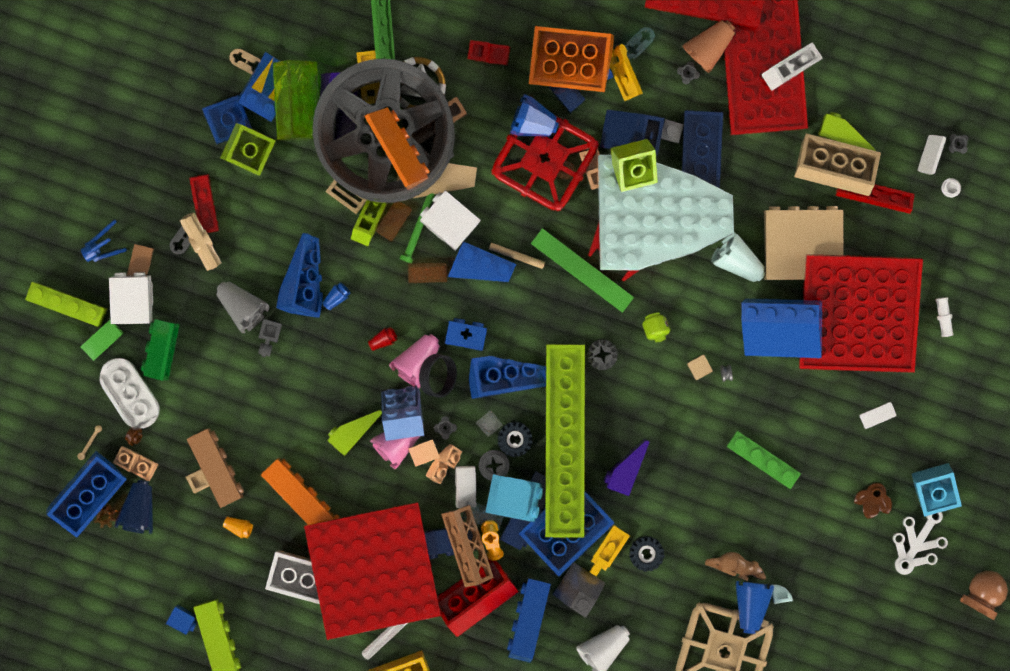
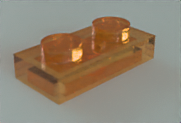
[408,263,447,283]

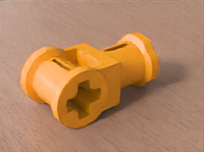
[481,520,504,561]

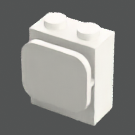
[420,191,481,251]
[109,272,153,324]

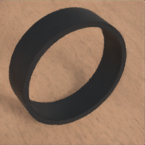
[419,354,457,397]

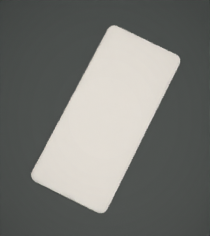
[860,402,896,429]

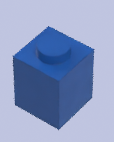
[166,605,198,634]

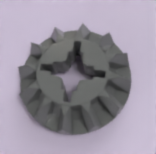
[587,339,618,370]
[479,450,509,481]

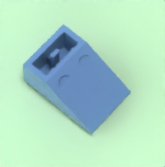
[381,386,424,441]

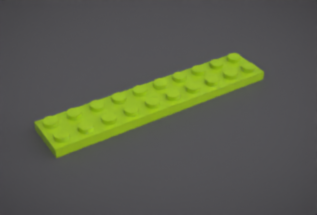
[545,345,585,538]

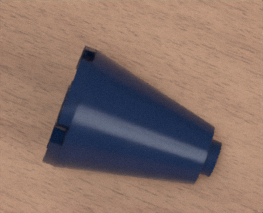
[114,480,153,534]

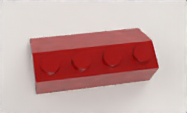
[437,559,519,637]

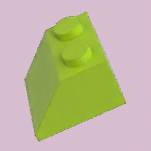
[611,139,658,192]

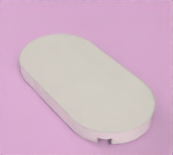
[100,358,159,428]

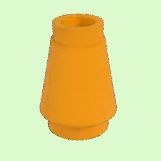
[223,517,253,539]

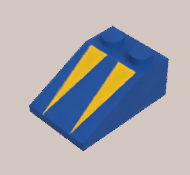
[236,52,298,122]

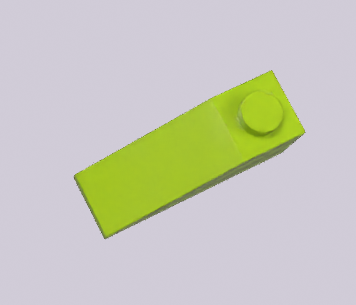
[818,112,876,151]
[351,200,387,246]
[327,410,382,456]

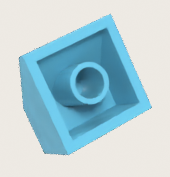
[912,463,962,517]

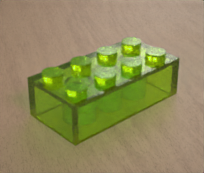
[273,60,319,141]

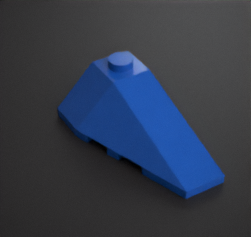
[469,356,546,399]

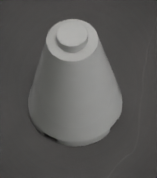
[216,281,269,333]

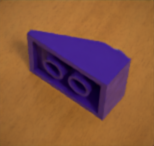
[604,439,649,496]

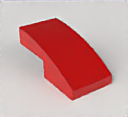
[467,40,511,66]

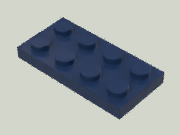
[682,111,723,189]

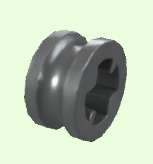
[720,364,733,382]

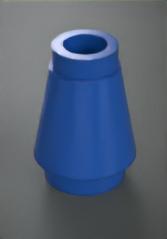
[322,282,350,310]

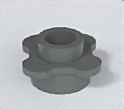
[677,62,700,84]
[948,134,969,154]
[434,416,457,440]

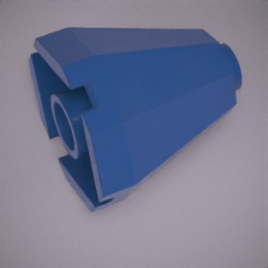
[510,94,559,136]

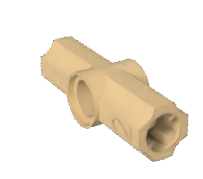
[180,212,221,271]

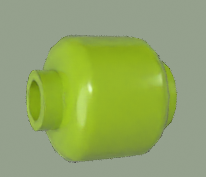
[642,313,670,342]

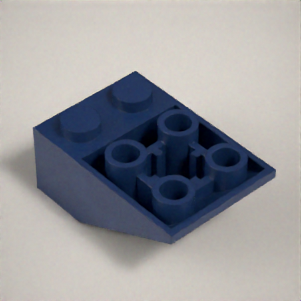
[600,110,665,158]

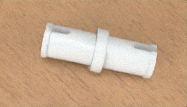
[935,297,954,337]

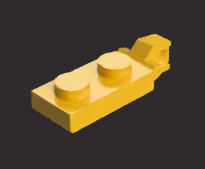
[589,525,630,576]

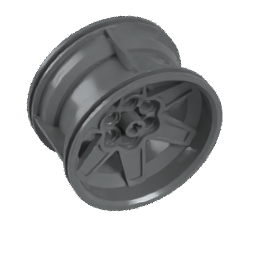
[313,59,455,203]

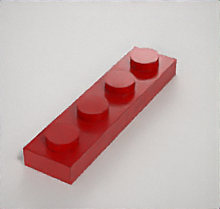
[836,184,915,214]

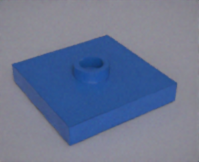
[202,95,253,145]

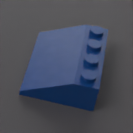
[742,298,822,358]
[519,491,614,577]

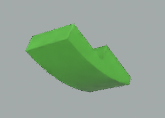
[80,319,123,361]

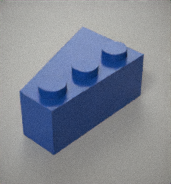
[448,242,516,282]

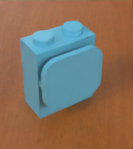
[485,475,543,522]

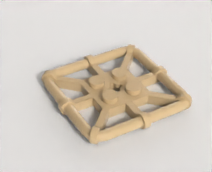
[675,602,774,671]

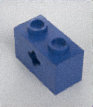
[445,318,487,351]

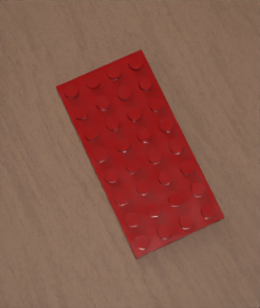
[724,0,808,135]

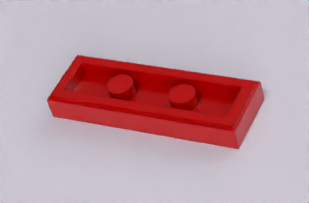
[189,174,219,233]

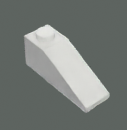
[762,42,823,91]

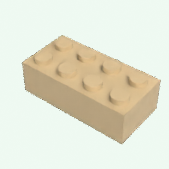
[794,133,881,196]

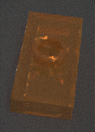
[376,202,412,242]

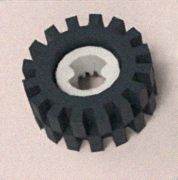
[498,422,532,457]
[629,536,664,572]

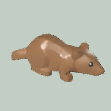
[705,552,766,581]

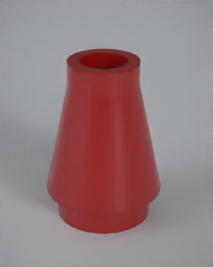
[368,327,398,351]

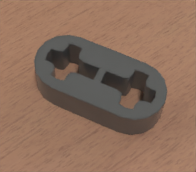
[170,226,191,255]

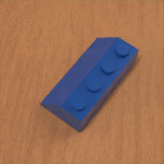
[46,451,127,538]

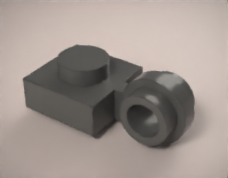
[258,319,282,358]

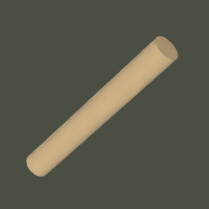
[489,243,545,269]

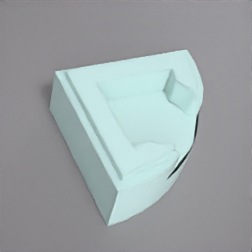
[770,584,793,604]

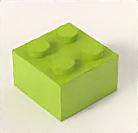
[220,123,275,176]

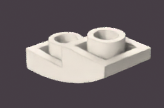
[455,466,476,508]

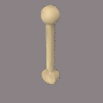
[77,425,102,460]

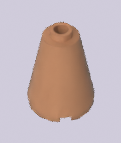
[682,20,735,73]

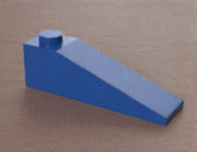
[276,233,323,318]

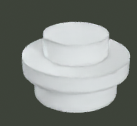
[941,178,961,198]

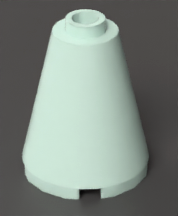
[711,233,765,282]

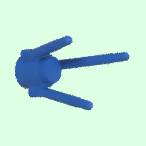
[81,220,127,262]

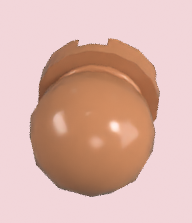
[960,571,1008,620]

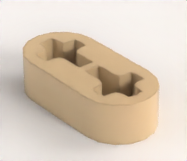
[230,49,260,75]

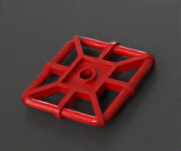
[491,116,599,212]

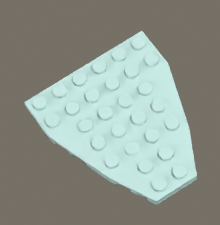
[598,155,734,270]

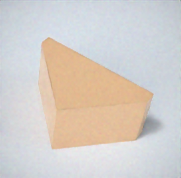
[409,439,440,467]

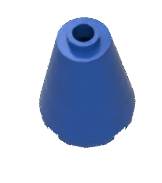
[736,581,774,634]

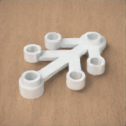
[892,512,948,575]

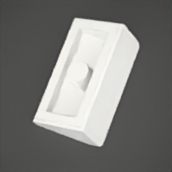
[918,135,946,175]

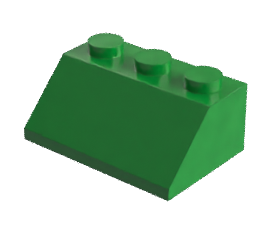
[141,319,180,381]

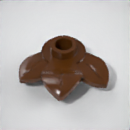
[854,482,892,519]

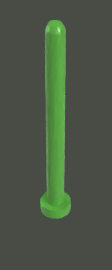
[400,193,435,264]

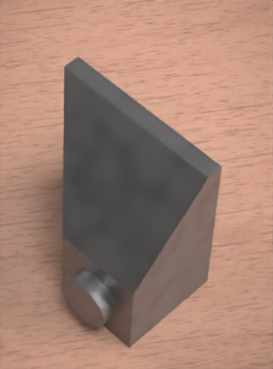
[553,563,606,617]

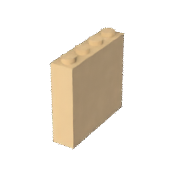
[764,206,843,280]

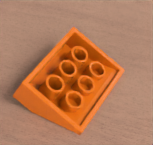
[529,26,614,92]
[364,107,430,190]

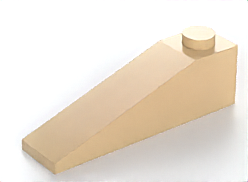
[397,163,477,198]

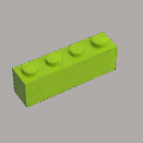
[25,282,108,327]
[193,599,241,671]

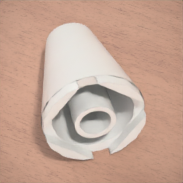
[576,625,630,671]

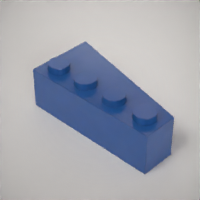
[507,578,551,663]

